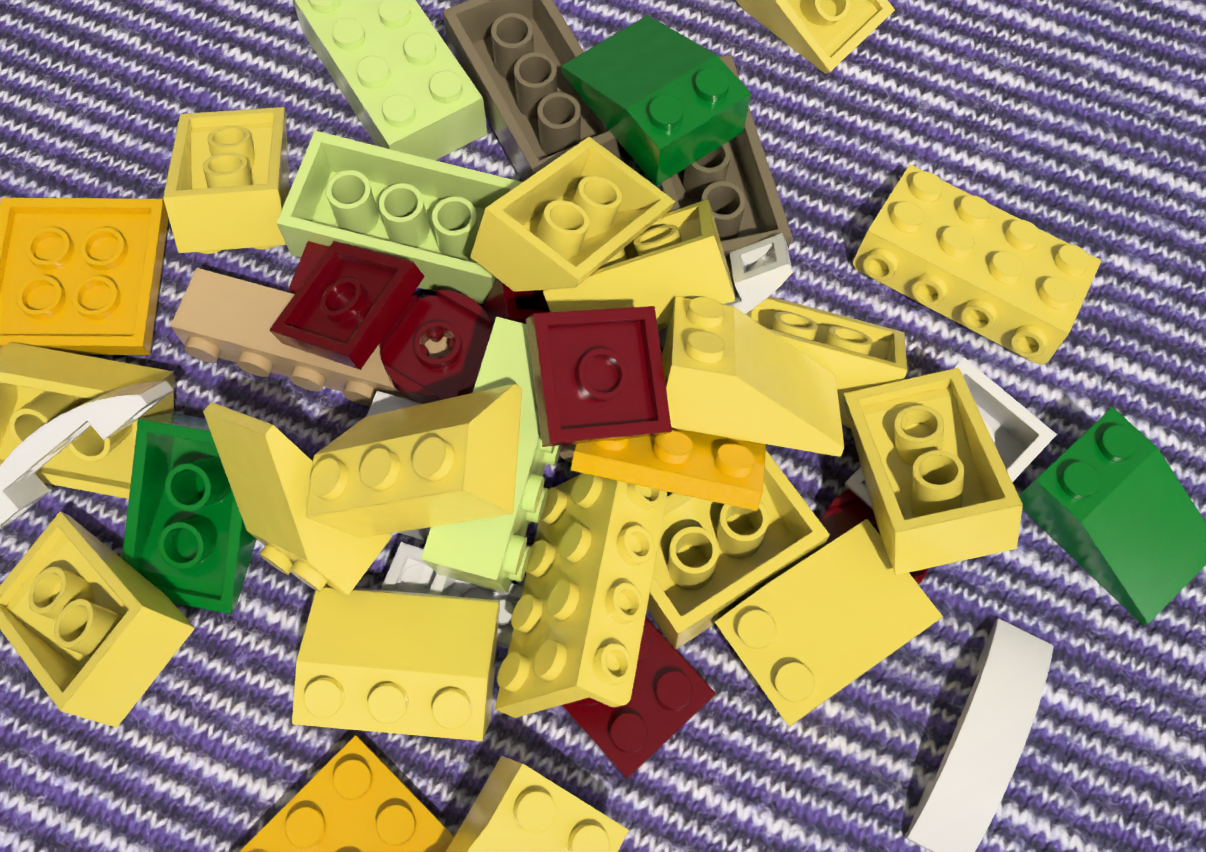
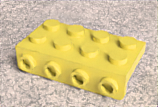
[853,164,1102,364]
[495,473,667,718]

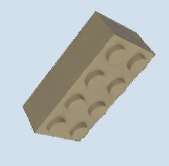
[442,0,630,182]
[646,54,792,272]

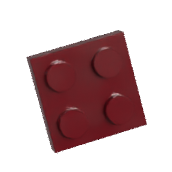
[269,241,425,370]
[526,306,672,447]
[560,617,716,780]

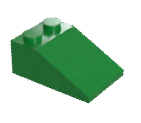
[561,15,751,186]
[1019,407,1206,626]
[122,412,257,614]

